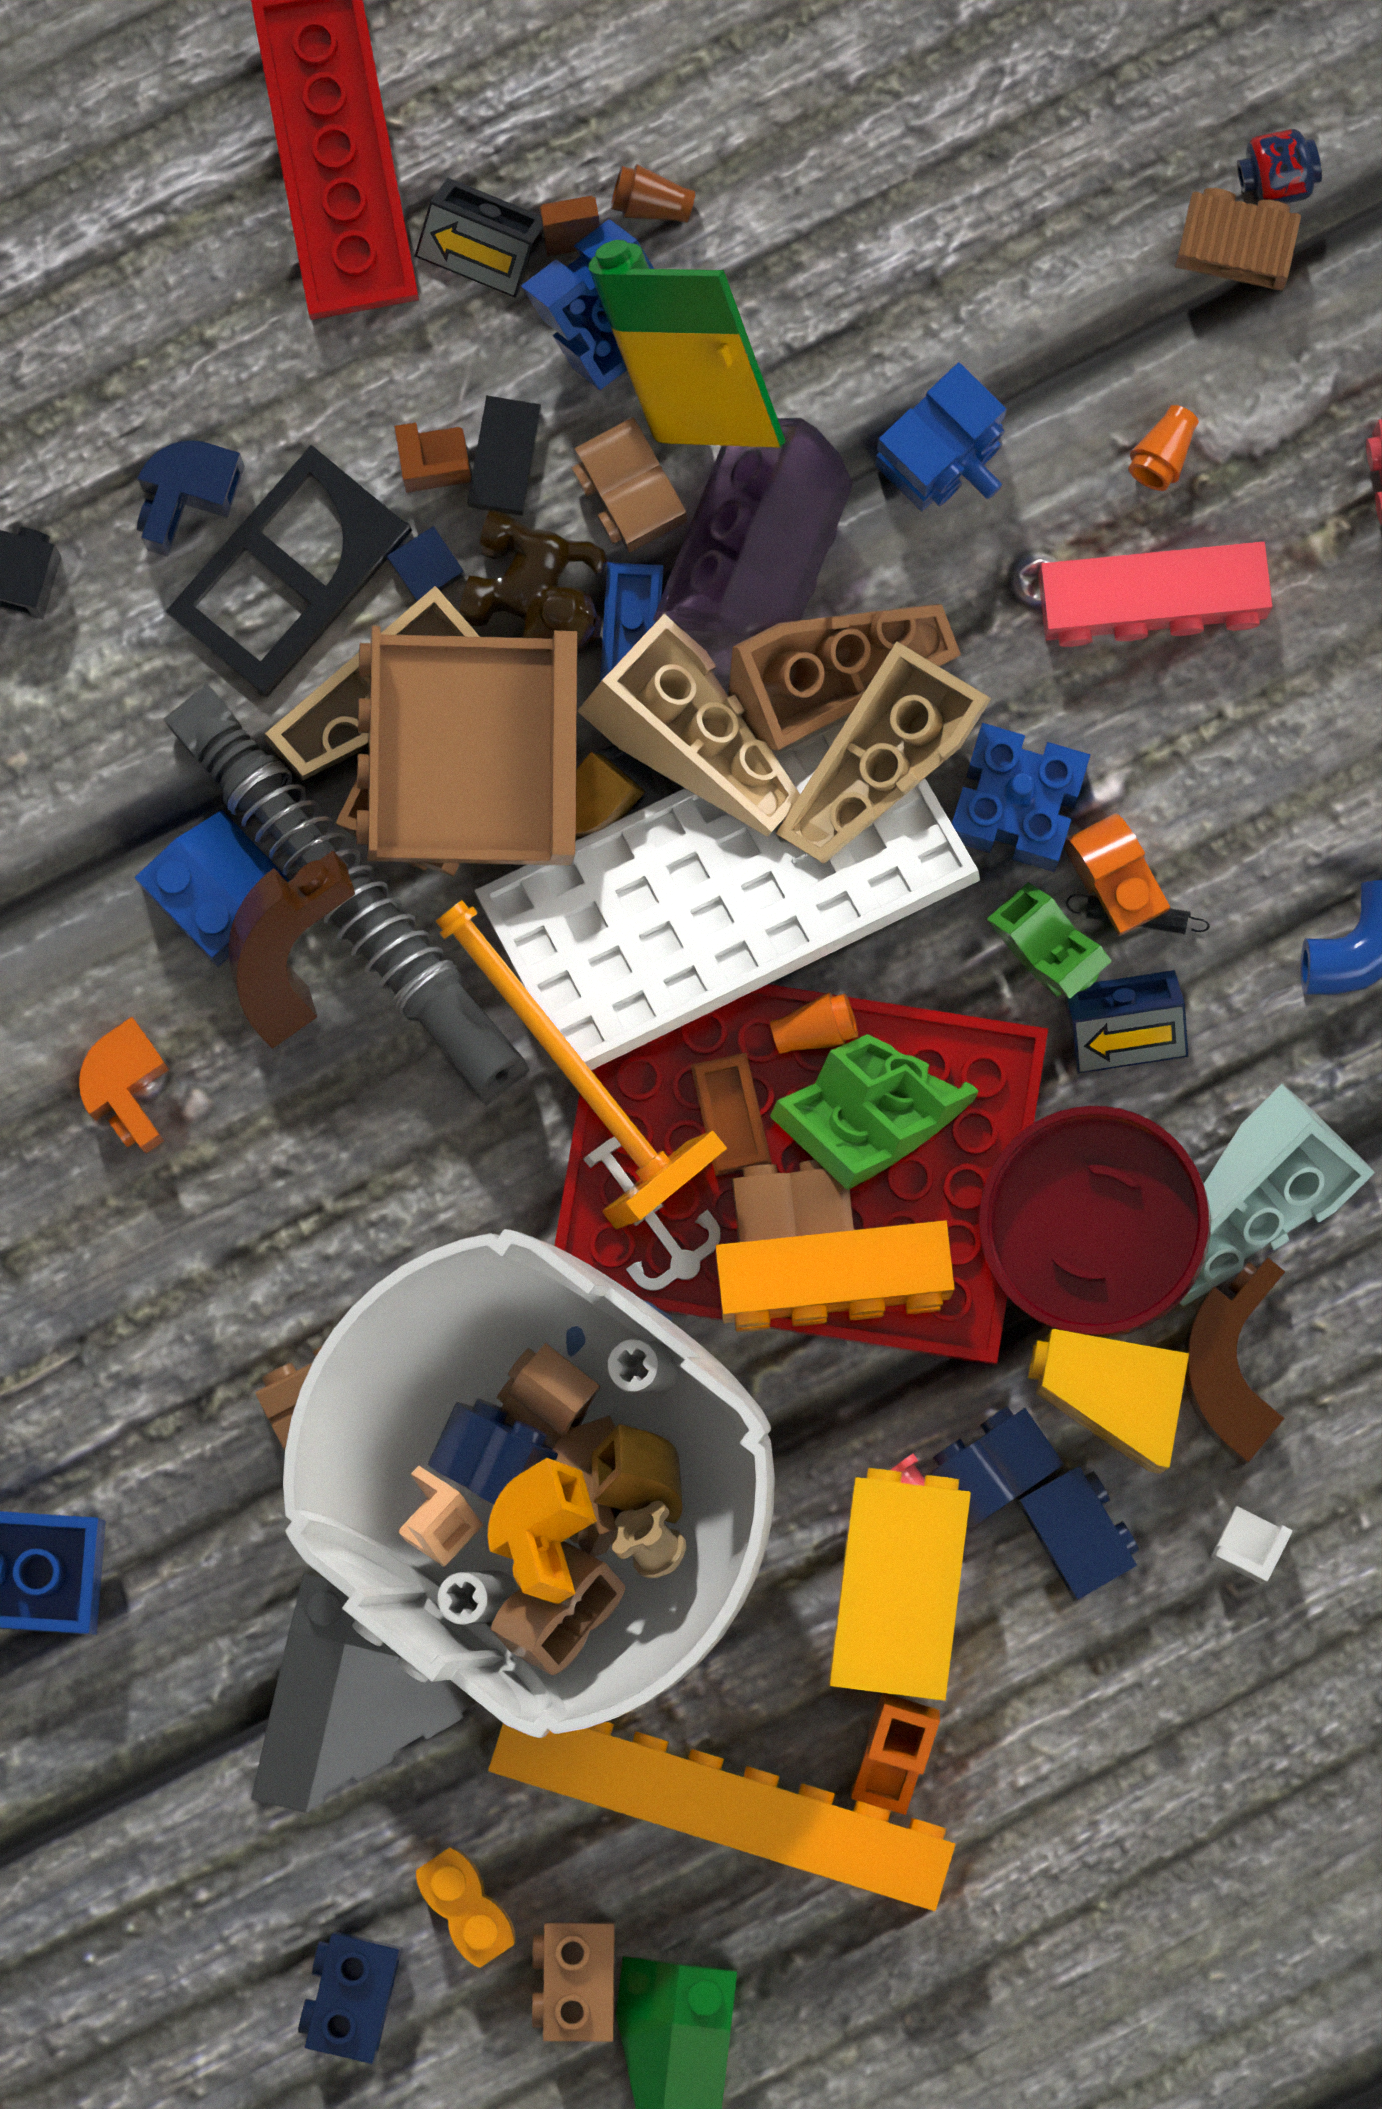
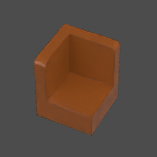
[394,422,471,493]

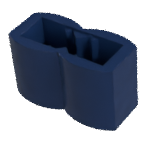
[428,1398,558,1505]
[929,1406,1064,1531]

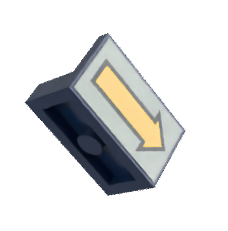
[1064,970,1189,1074]

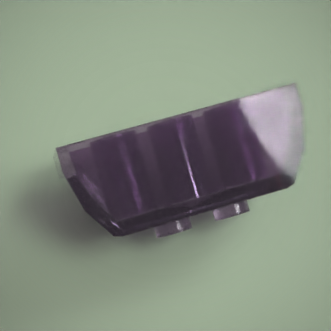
[653,418,853,638]

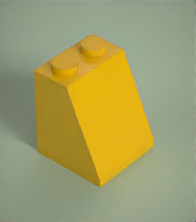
[1028,1329,1189,1474]

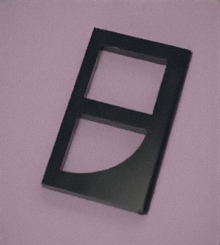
[166,445,413,698]

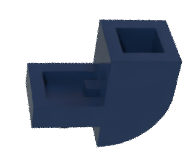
[137,441,245,557]

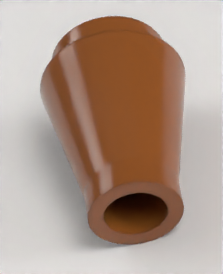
[611,164,695,223]

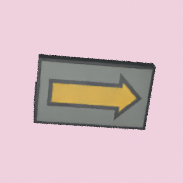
[414,178,544,298]

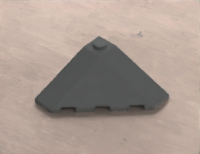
[251,1574,477,1813]

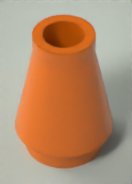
[1128,405,1199,491]
[770,992,858,1054]

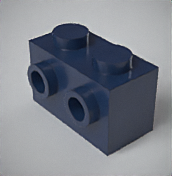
[298,1932,403,2064]

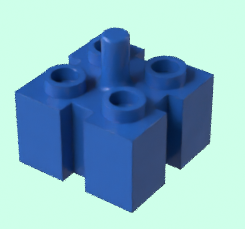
[521,219,654,390]
[875,362,1006,512]
[952,723,1091,872]

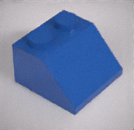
[134,810,290,968]

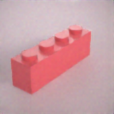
[1038,541,1272,647]

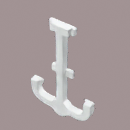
[583,1137,720,1291]

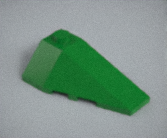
[616,1956,737,2109]

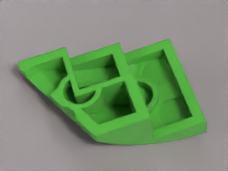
[770,1034,979,1190]

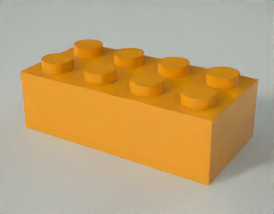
[716,1220,954,1332]

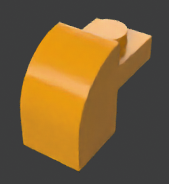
[488,1458,597,1604]

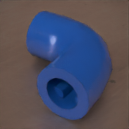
[1300,880,1382,995]

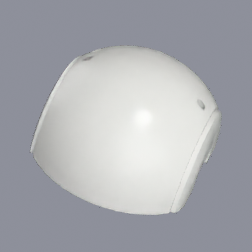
[283,1229,775,1738]

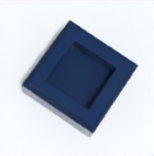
[387,526,465,602]

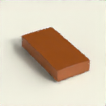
[540,195,600,257]
[691,1053,771,1177]

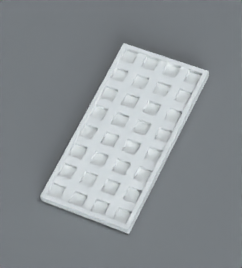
[474,712,980,1070]

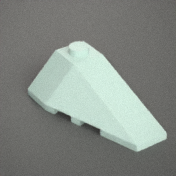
[1180,1084,1375,1306]

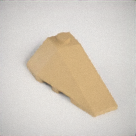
[577,614,800,837]
[776,641,991,864]

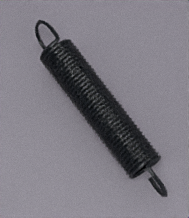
[1066,894,1210,935]

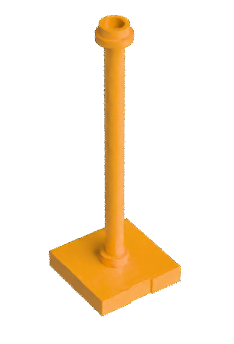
[435,900,727,1229]

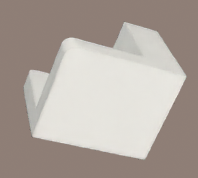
[1210,1506,1293,1584]

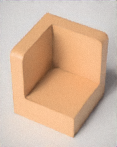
[399,1466,483,1567]

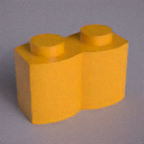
[416,1846,516,1968]

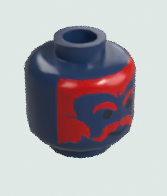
[1237,129,1322,204]

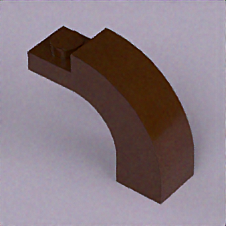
[228,850,355,1049]
[1184,1258,1285,1465]

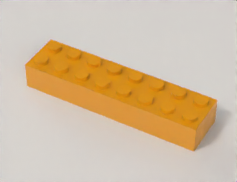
[488,1722,956,1911]

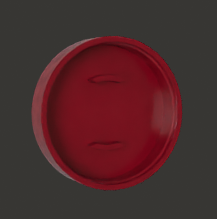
[979,1106,1211,1338]

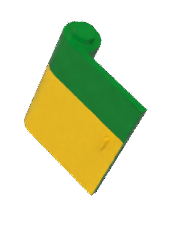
[589,240,786,448]

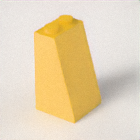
[828,1468,971,1701]

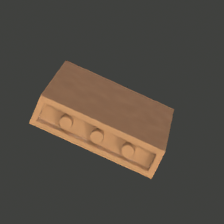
[356,626,577,866]

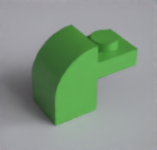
[987,882,1112,999]

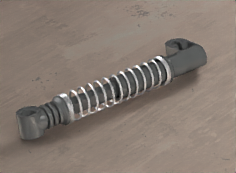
[163,684,530,1107]

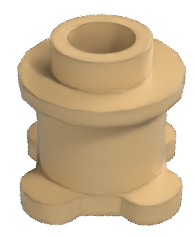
[612,1501,686,1578]

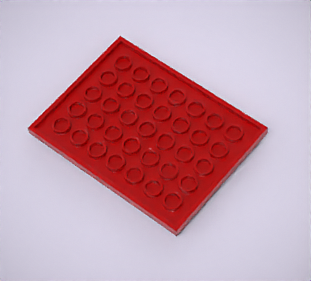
[554,984,1049,1365]

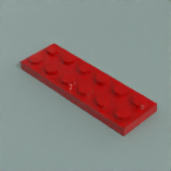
[251,0,419,320]

